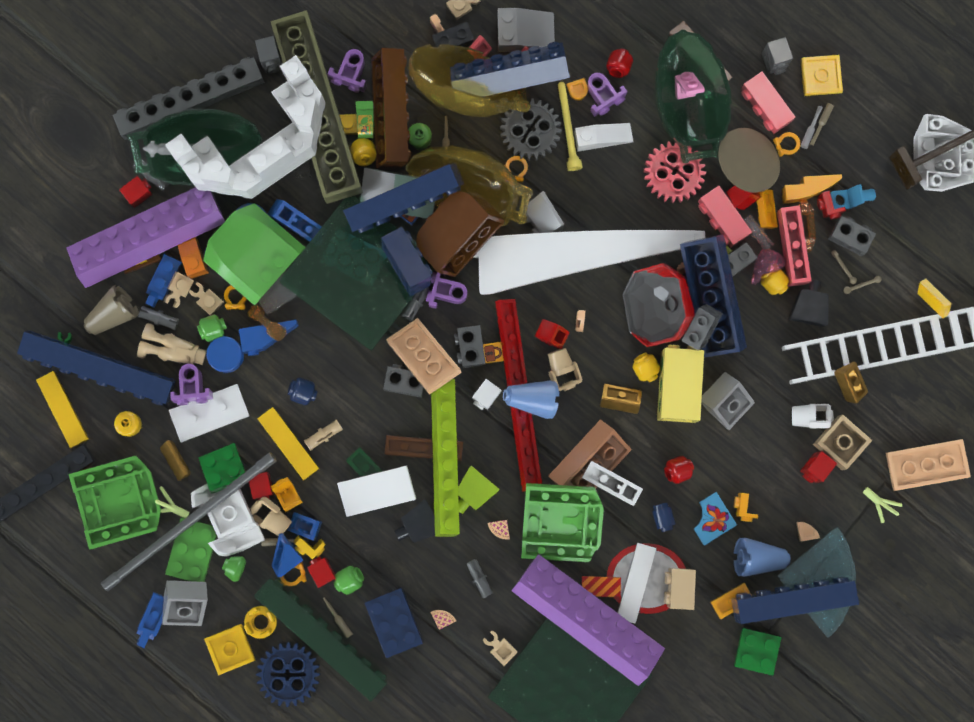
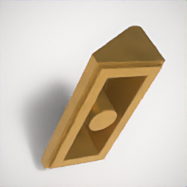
[834,362,868,404]
[600,384,642,414]
[160,440,191,481]

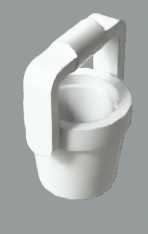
[792,404,834,429]

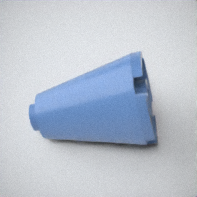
[503,380,559,419]
[734,538,791,577]

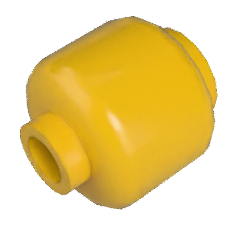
[350,138,376,166]
[760,266,789,295]
[632,353,661,382]
[114,411,142,437]

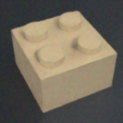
[813,414,872,470]
[664,568,696,610]

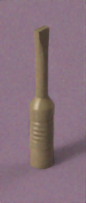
[810,103,834,146]
[442,116,450,161]
[261,538,309,546]
[323,597,353,638]

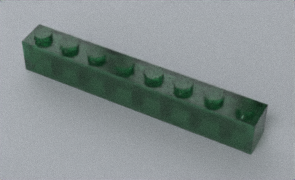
[254,578,387,702]

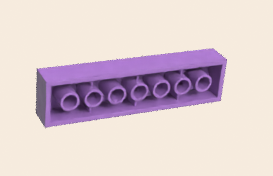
[66,187,225,288]
[512,554,665,686]

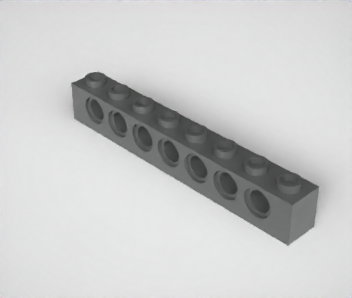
[112,57,265,140]

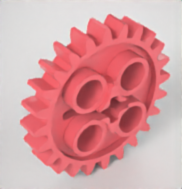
[644,141,706,203]

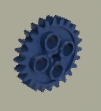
[256,642,321,707]

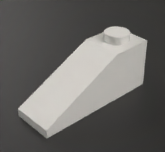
[574,123,633,152]
[582,461,643,506]

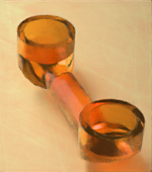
[798,200,816,253]
[247,304,286,341]

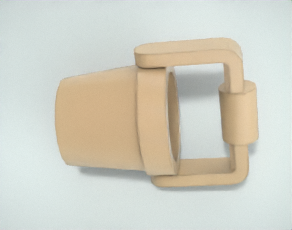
[548,348,582,391]
[250,497,292,536]

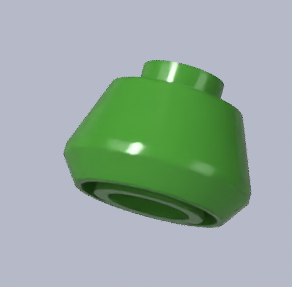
[222,556,246,582]

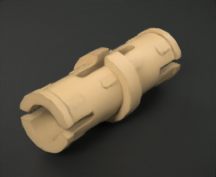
[304,419,343,451]

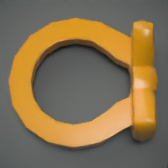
[773,132,800,157]
[504,156,528,182]
[224,285,246,310]
[280,562,307,586]

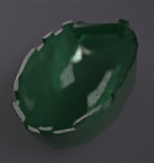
[654,29,732,163]
[127,109,262,186]

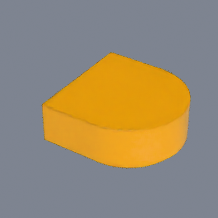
[566,78,588,100]

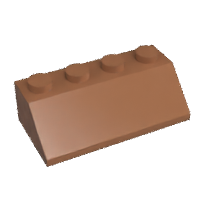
[548,419,632,488]

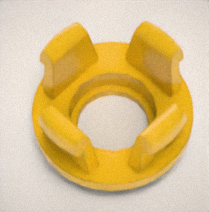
[244,606,277,639]

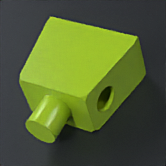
[458,466,500,514]

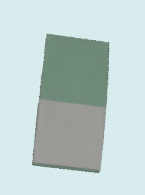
[360,167,435,218]

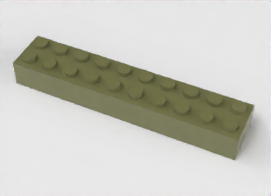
[270,10,363,204]

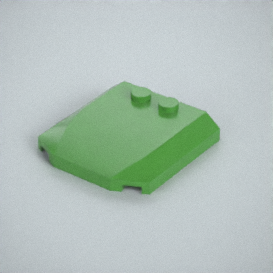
[203,203,306,306]
[69,456,161,550]
[521,483,604,562]

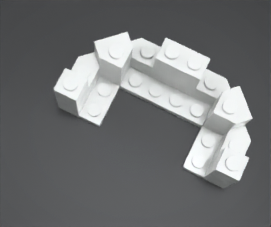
[165,55,325,199]

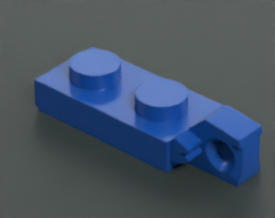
[146,254,182,308]
[136,592,164,648]

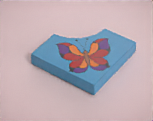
[694,492,737,545]

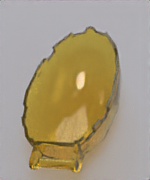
[409,44,531,117]
[405,145,533,227]

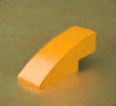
[782,174,842,204]

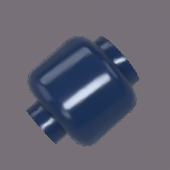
[287,377,318,406]

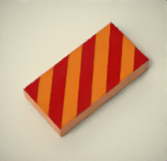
[582,576,621,597]

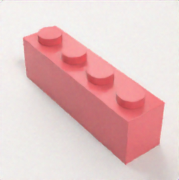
[777,205,811,287]

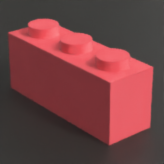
[741,72,795,134]
[698,186,752,248]

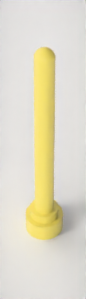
[558,82,583,171]

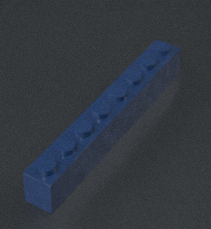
[17,330,176,405]

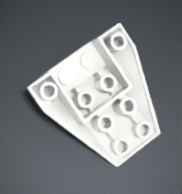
[914,114,974,192]

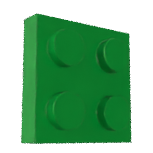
[198,443,246,494]
[734,628,781,676]

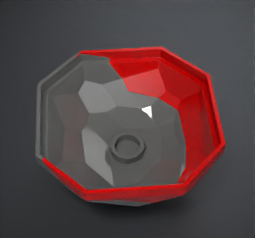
[623,263,695,347]

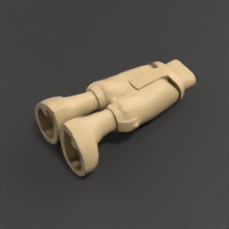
[137,323,207,365]

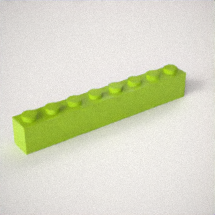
[431,379,460,537]

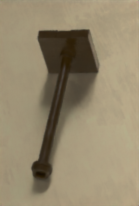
[889,129,974,190]

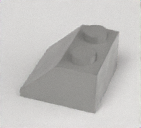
[522,191,564,233]
[701,372,755,430]
[162,581,208,626]

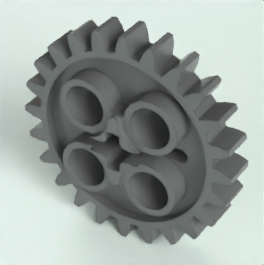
[500,98,562,161]

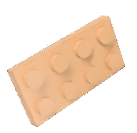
[386,318,461,395]
[886,439,971,491]

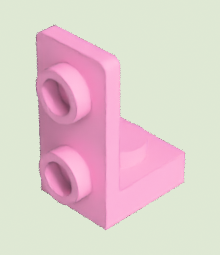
[675,72,705,99]

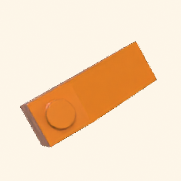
[178,236,209,279]

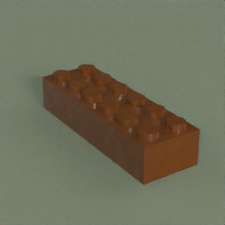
[371,48,411,170]

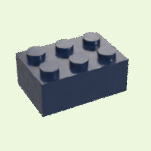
[381,227,432,297]
[365,588,423,658]

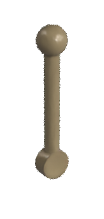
[831,250,857,284]
[843,276,882,294]

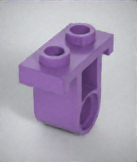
[328,49,367,93]
[587,73,627,117]
[426,272,467,309]
[170,364,213,406]

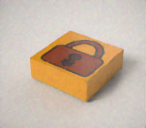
[483,342,504,364]

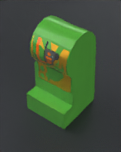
[356,101,374,138]

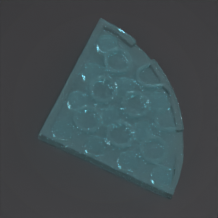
[777,527,856,638]

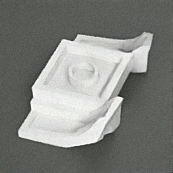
[191,484,265,556]

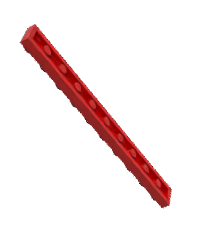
[495,299,542,492]

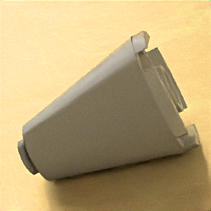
[84,285,139,335]

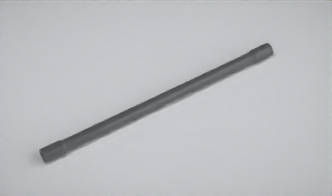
[101,452,277,591]

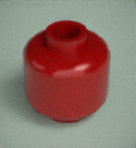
[606,49,633,78]
[664,456,694,484]

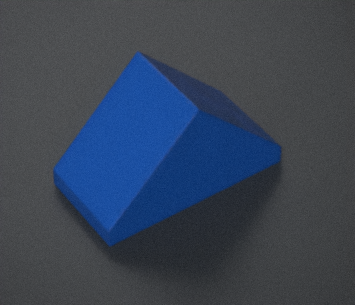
[288,512,322,541]
[272,533,303,577]

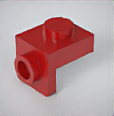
[817,191,846,220]

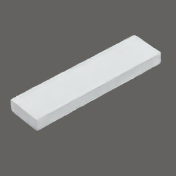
[618,543,656,624]

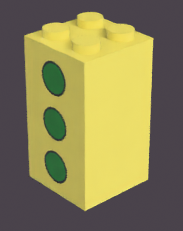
[657,345,704,423]

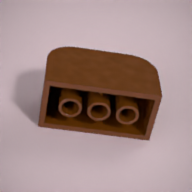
[416,192,505,277]

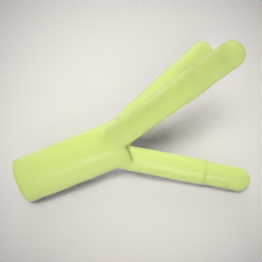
[155,486,190,518]
[863,487,902,523]

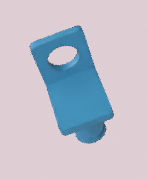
[830,184,876,209]

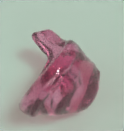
[751,249,786,284]

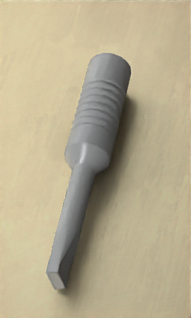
[800,106,823,149]

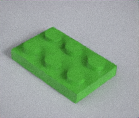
[165,518,217,582]

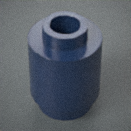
[652,502,676,532]

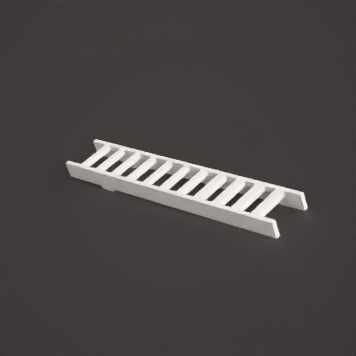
[782,307,974,385]

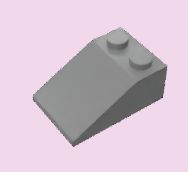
[497,8,555,52]

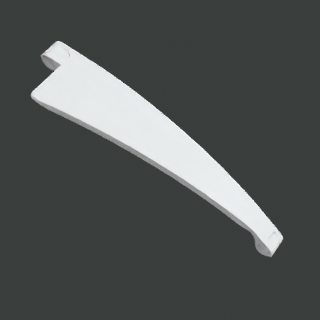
[473,230,705,295]

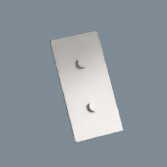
[169,384,249,443]
[337,465,416,517]

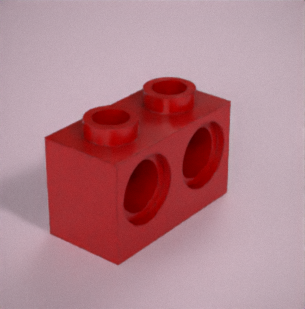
[800,451,837,483]

